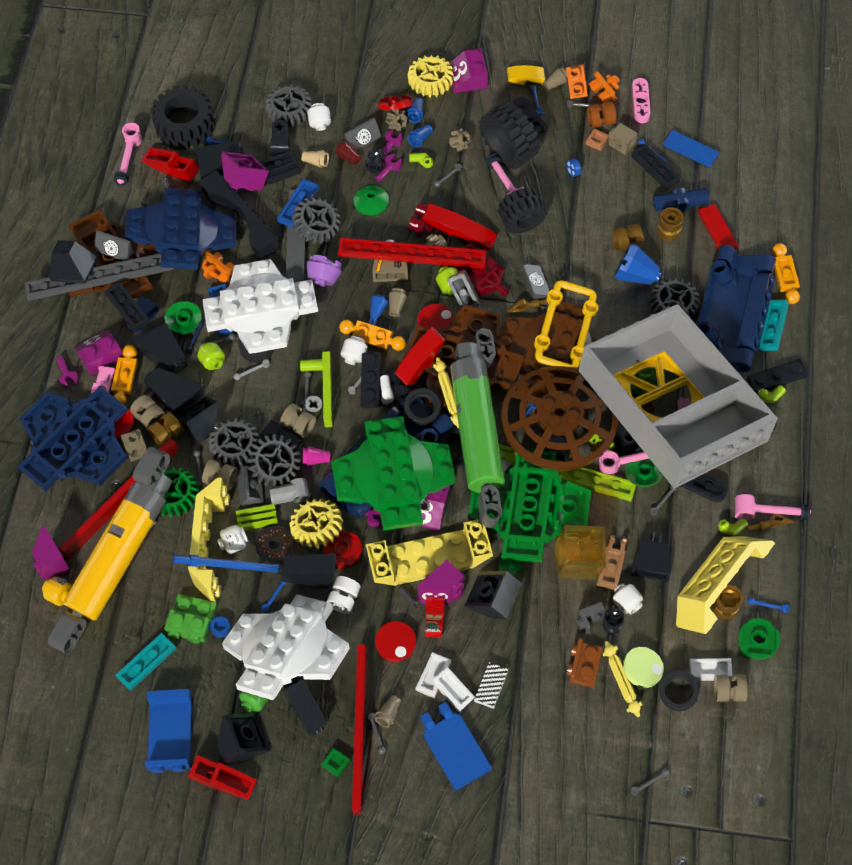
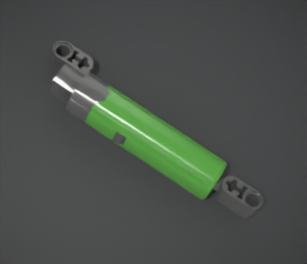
[450,328,505,528]

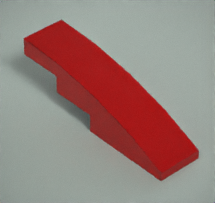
[422,204,498,251]

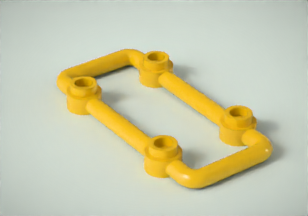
[534,280,598,369]

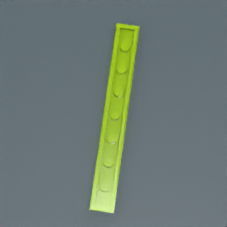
[499,444,636,502]

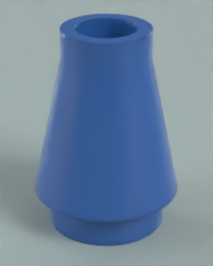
[406,98,424,123]
[407,124,433,147]

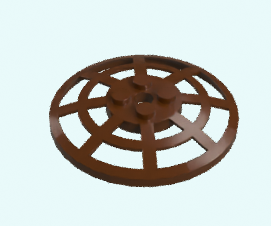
[501,366,618,470]

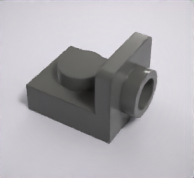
[576,602,605,635]

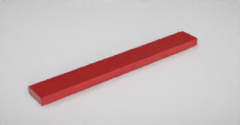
[338,237,486,269]
[59,439,178,560]
[352,645,367,814]

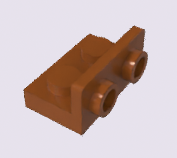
[567,638,603,688]

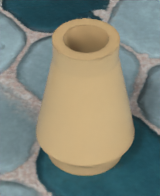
[302,150,329,168]

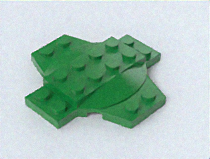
[331,416,456,531]
[468,450,591,563]

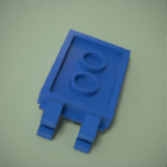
[420,702,492,791]

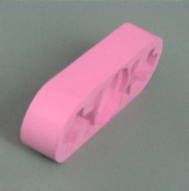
[632,78,650,123]

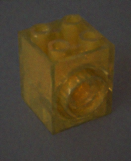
[555,525,606,579]

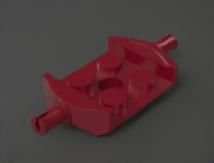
[446,245,510,297]

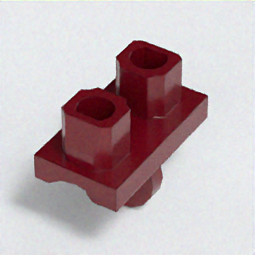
[408,202,437,238]

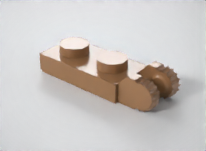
[597,535,627,590]

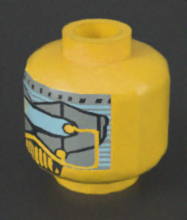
[42,576,72,606]

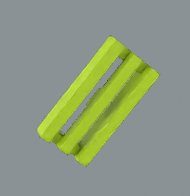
[236,504,278,531]

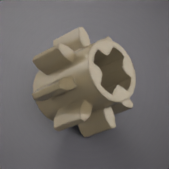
[385,109,408,131]
[449,128,471,151]
[425,234,447,247]

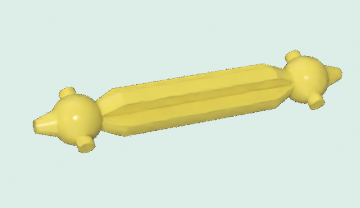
[433,357,459,428]
[602,641,643,717]

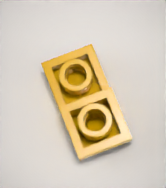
[507,65,545,85]

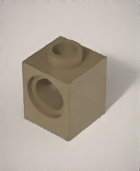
[608,123,637,155]
[121,429,147,462]

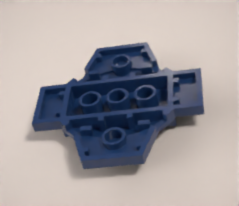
[125,188,236,270]
[18,386,128,492]

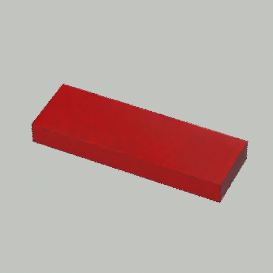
[698,204,738,250]

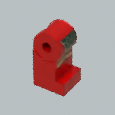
[425,597,445,638]

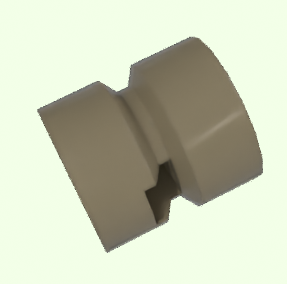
[130,395,166,429]
[280,403,317,438]
[202,459,238,491]
[714,674,747,702]

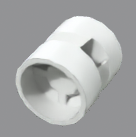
[326,576,361,614]

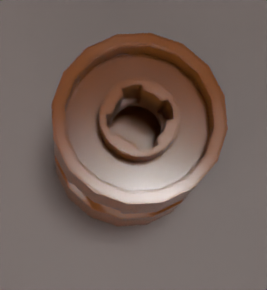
[587,102,616,128]

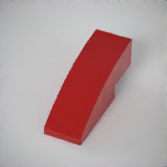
[141,147,199,182]
[395,327,446,386]
[187,755,257,800]

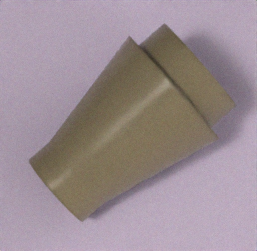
[543,67,568,91]
[389,288,407,317]
[375,695,401,728]

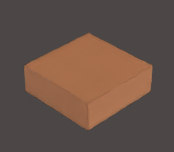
[586,129,609,151]

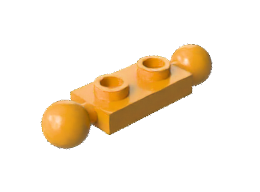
[772,243,800,304]
[339,320,406,351]
[111,344,138,405]

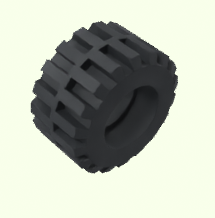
[498,187,548,234]

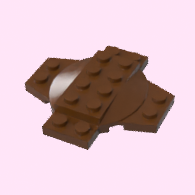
[68,209,159,299]
[500,301,598,399]
[405,304,525,409]

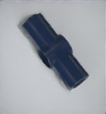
[653,188,710,212]

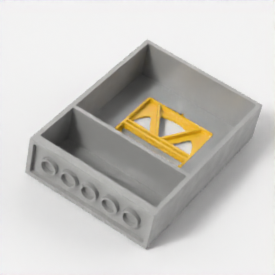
[578,304,778,489]

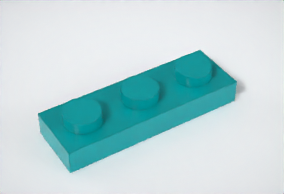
[759,300,789,351]
[115,633,176,691]

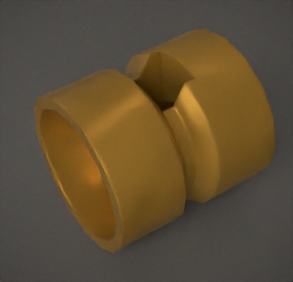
[657,207,684,241]
[612,223,644,252]
[147,412,184,447]
[712,585,743,620]

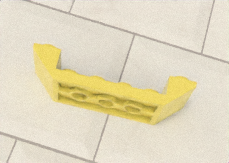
[188,478,230,602]
[366,519,493,586]
[676,536,775,634]

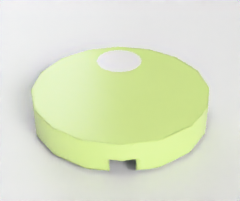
[623,647,664,688]

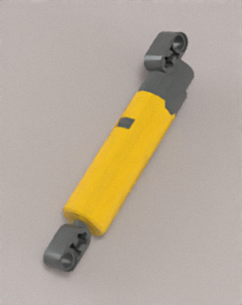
[48,447,172,654]

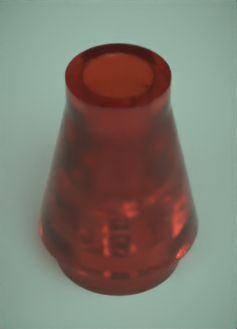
[335,141,362,165]

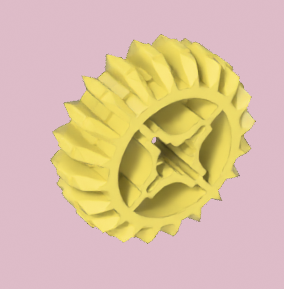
[408,54,454,97]
[290,498,343,549]

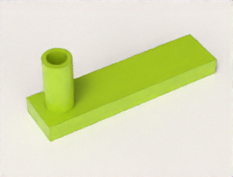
[300,351,333,427]

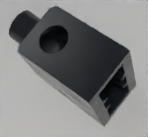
[631,532,671,582]

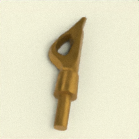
[507,299,548,313]
[747,514,795,531]

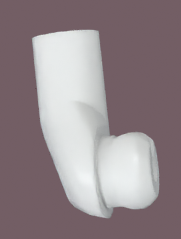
[380,375,394,405]

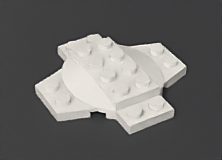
[203,259,318,354]
[222,595,350,700]

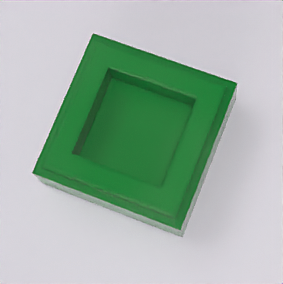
[321,747,351,778]

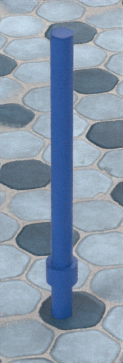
[173,554,279,572]

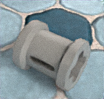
[303,396,322,417]

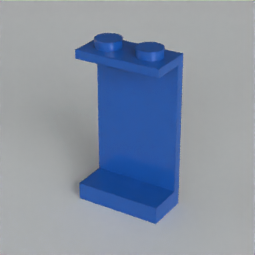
[145,689,192,773]

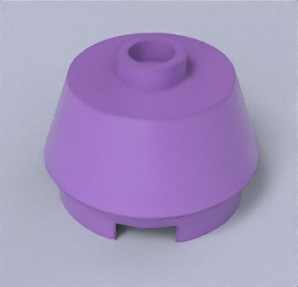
[307,255,342,287]

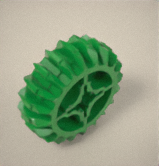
[160,466,199,518]

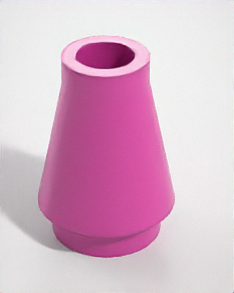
[302,446,330,466]

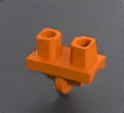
[566,65,588,99]
[589,71,620,103]
[202,251,235,284]

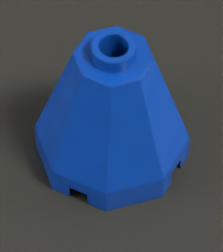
[614,242,662,285]

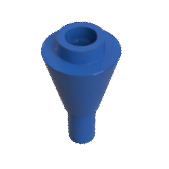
[368,294,389,326]

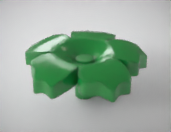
[498,557,522,577]

